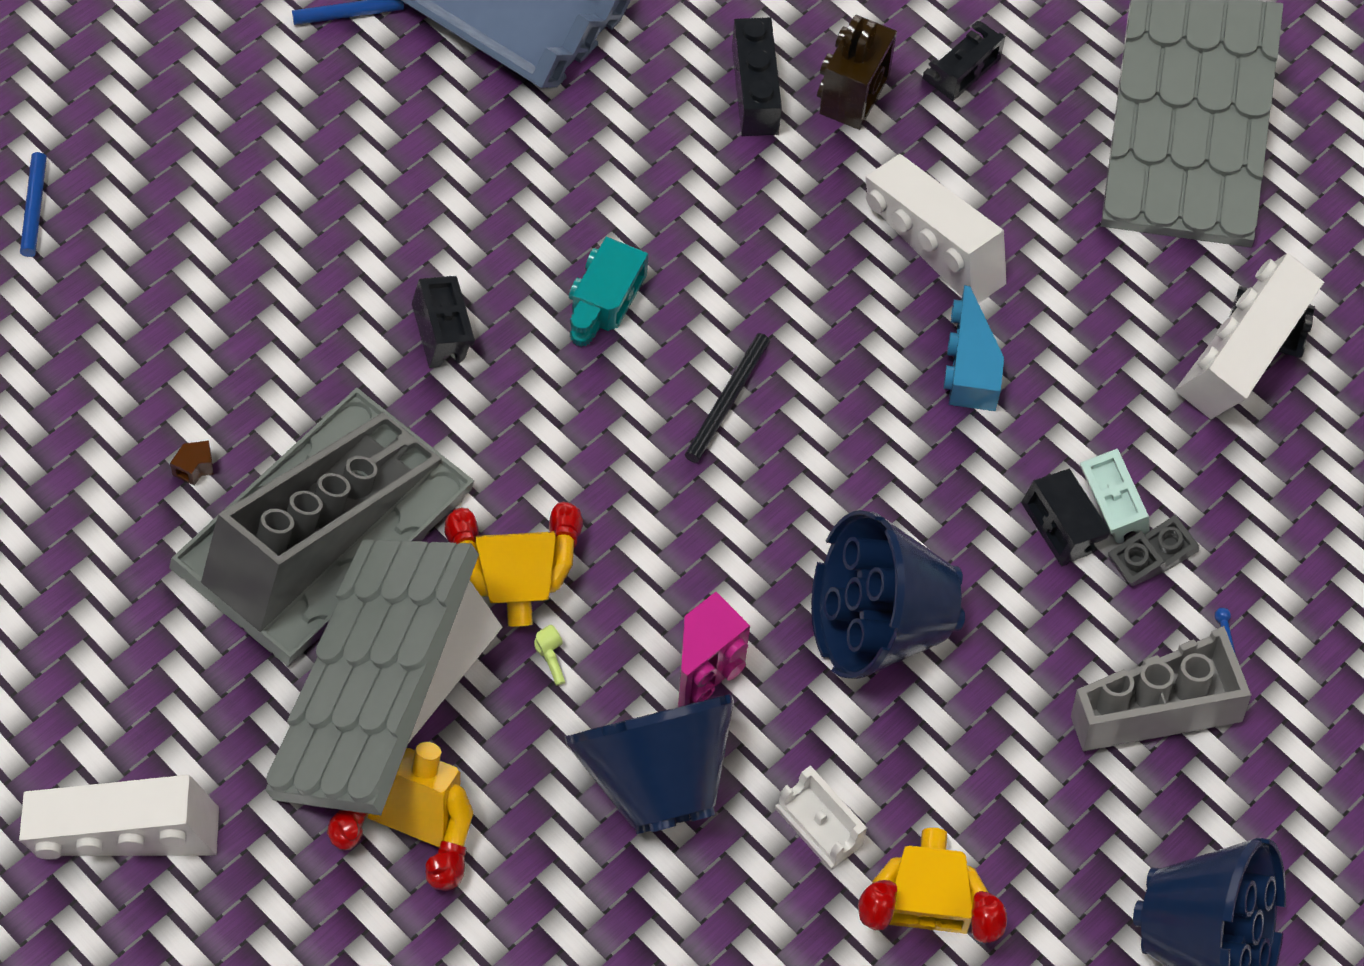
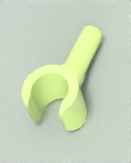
[534,625,565,686]

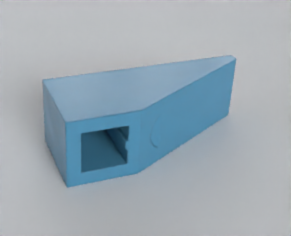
[943,285,1004,411]

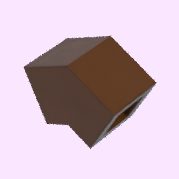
[170,440,214,486]

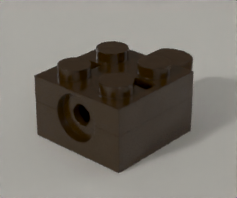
[817,15,897,130]

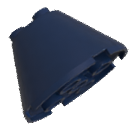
[811,510,965,679]
[564,694,734,834]
[1133,838,1286,966]

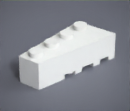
[865,154,1006,304]
[1175,253,1324,419]
[19,775,219,859]

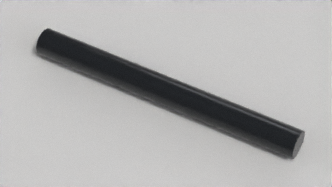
[685,333,770,463]

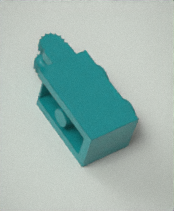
[569,236,648,347]

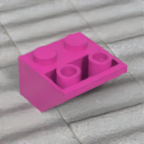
[678,592,750,707]

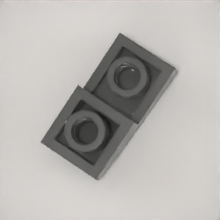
[1108,515,1199,586]

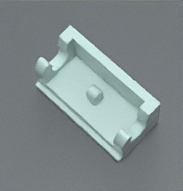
[1080,449,1150,544]

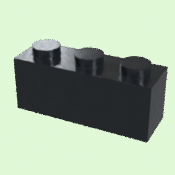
[732,17,782,136]

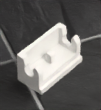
[775,765,867,871]

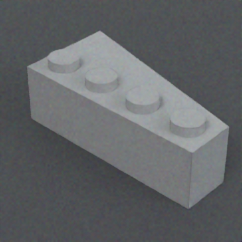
[1071,626,1251,751]

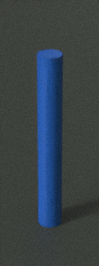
[292,0,404,25]
[20,152,47,257]

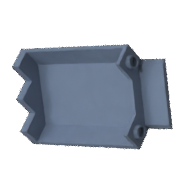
[402,0,631,88]

